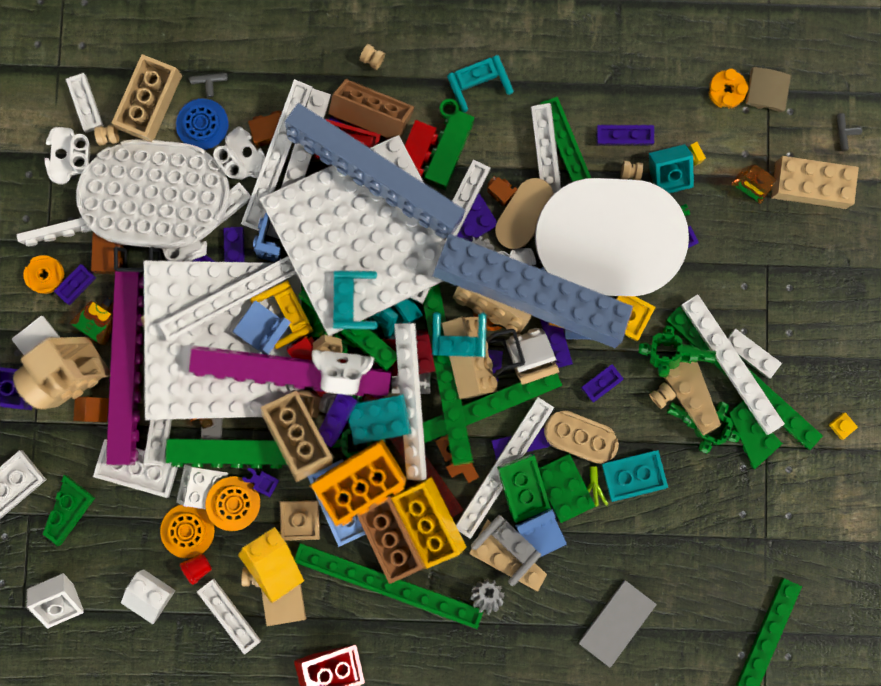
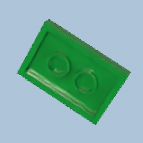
[539,453,596,523]
[497,454,551,523]

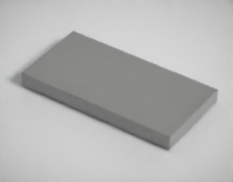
[578,580,657,668]

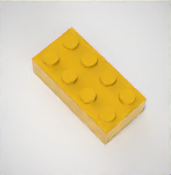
[391,477,466,569]

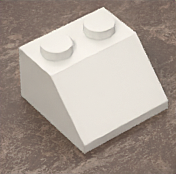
[505,328,556,372]
[121,569,176,624]
[27,573,84,629]

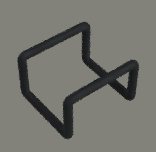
[114,246,161,273]
[486,329,525,377]

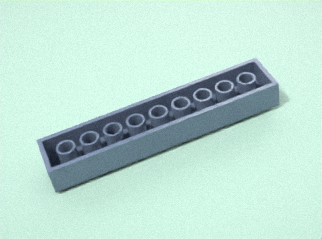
[285,103,465,239]
[433,233,633,348]

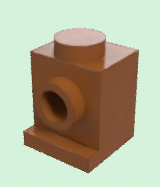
[487,176,518,207]
[435,435,453,463]

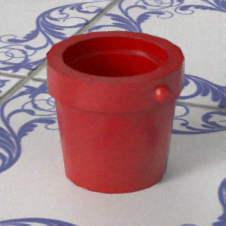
[180,553,212,585]

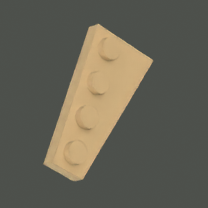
[663,362,721,436]
[469,519,547,592]

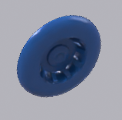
[176,99,228,150]

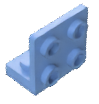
[253,213,281,262]
[233,301,291,354]
[515,509,567,557]

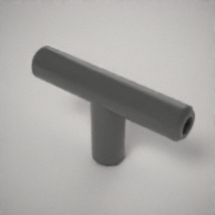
[189,73,228,98]
[837,113,862,151]

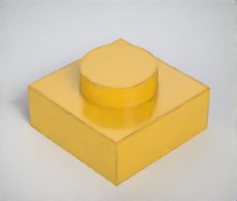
[688,142,706,166]
[829,412,858,440]

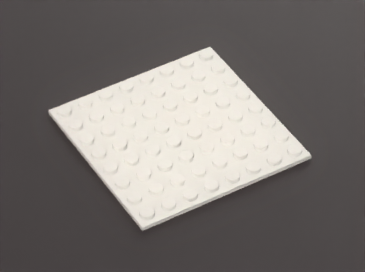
[260,135,447,337]
[144,261,304,420]

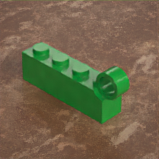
[423,99,475,190]

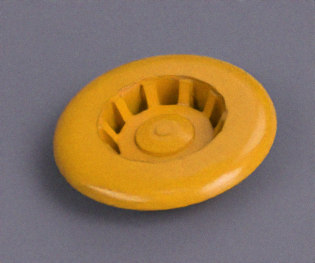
[205,476,260,531]
[160,505,215,558]

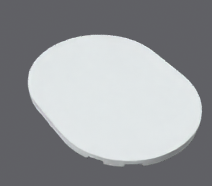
[76,139,230,249]
[535,178,689,296]

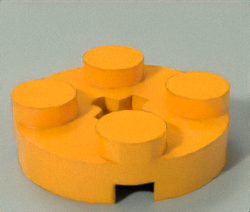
[709,69,748,108]
[23,255,64,294]

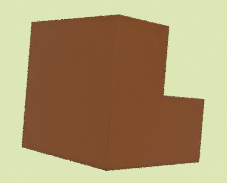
[73,397,109,422]
[446,463,479,483]

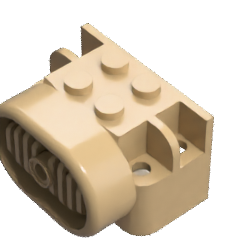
[13,337,110,409]

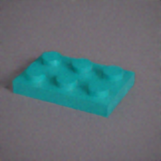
[349,394,411,444]
[601,450,668,502]

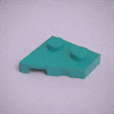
[368,308,398,337]

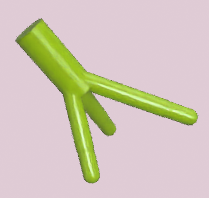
[587,466,608,506]

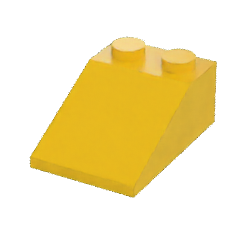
[238,527,304,603]

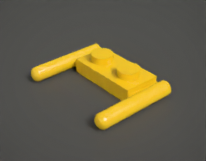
[250,280,313,349]

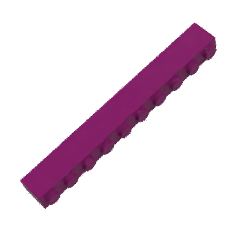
[106,271,144,466]
[189,345,391,398]

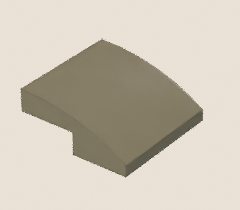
[745,67,791,113]

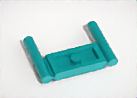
[447,55,513,113]
[333,271,378,329]
[432,312,486,357]

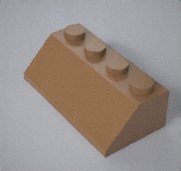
[328,79,414,140]
[357,494,425,584]

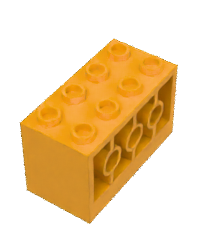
[311,439,406,526]

